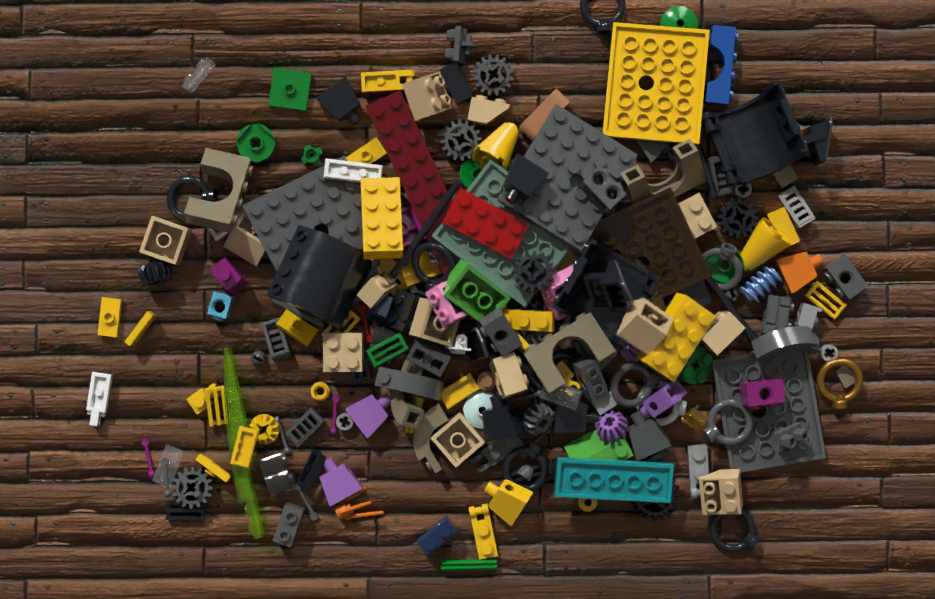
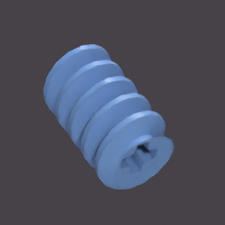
[739,265,783,305]

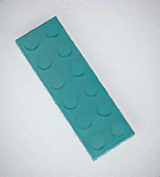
[554,457,674,503]

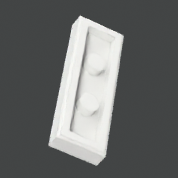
[323,159,383,183]

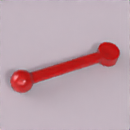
[359,303,373,343]

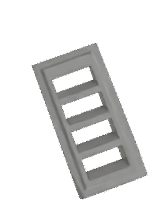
[778,186,816,229]

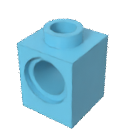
[207,291,235,321]

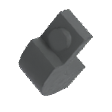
[751,326,821,362]
[375,367,445,401]

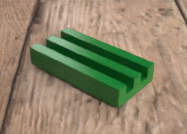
[366,332,409,367]

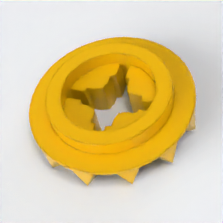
[249,414,279,445]

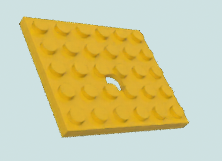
[603,22,710,145]

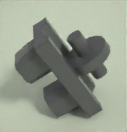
[445,26,477,64]
[773,422,808,452]

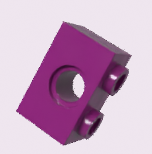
[739,378,786,410]

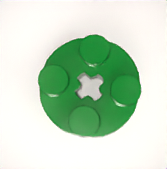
[237,124,276,163]
[679,346,713,384]

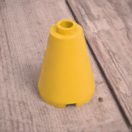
[471,122,519,170]
[740,218,791,271]

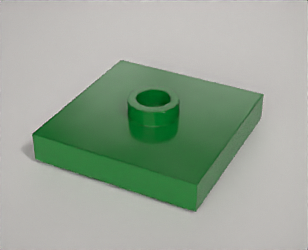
[268,68,312,112]

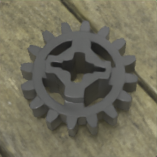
[473,54,514,97]
[440,119,482,162]
[171,467,214,509]

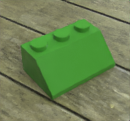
[443,259,511,323]
[563,429,634,461]

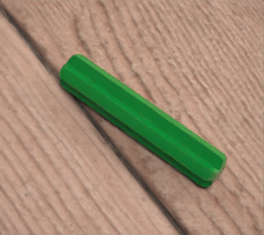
[441,559,497,571]

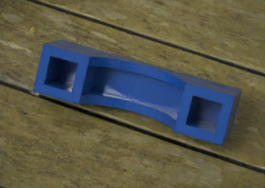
[703,25,738,106]

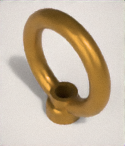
[817,358,863,409]

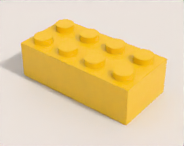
[361,177,403,259]
[636,293,716,382]

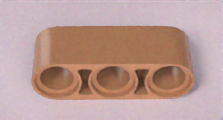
[518,89,570,141]

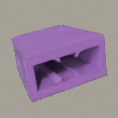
[640,379,687,417]
[345,393,391,438]
[320,457,363,506]

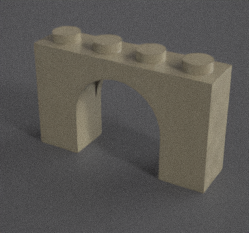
[620,139,706,205]
[184,148,254,233]
[524,312,616,396]

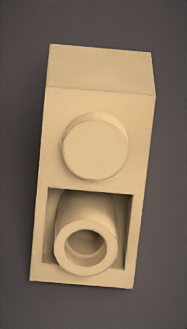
[467,95,510,125]
[357,271,398,308]

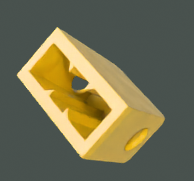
[484,479,533,526]

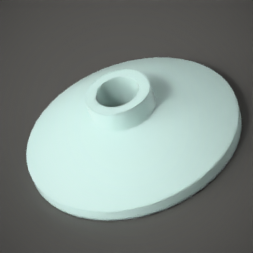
[463,391,495,429]

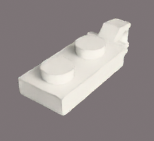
[86,372,113,426]

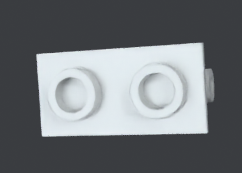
[445,334,471,354]

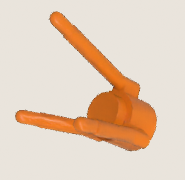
[335,487,384,521]

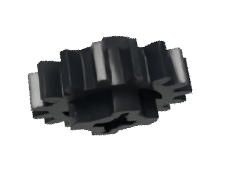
[716,196,759,238]
[513,250,556,294]

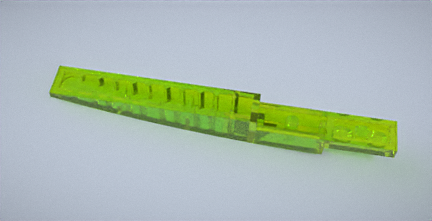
[224,347,265,539]

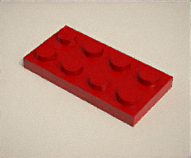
[442,188,529,259]

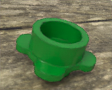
[302,145,323,166]

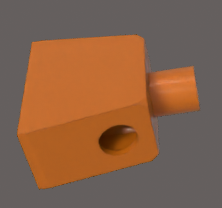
[773,252,823,294]

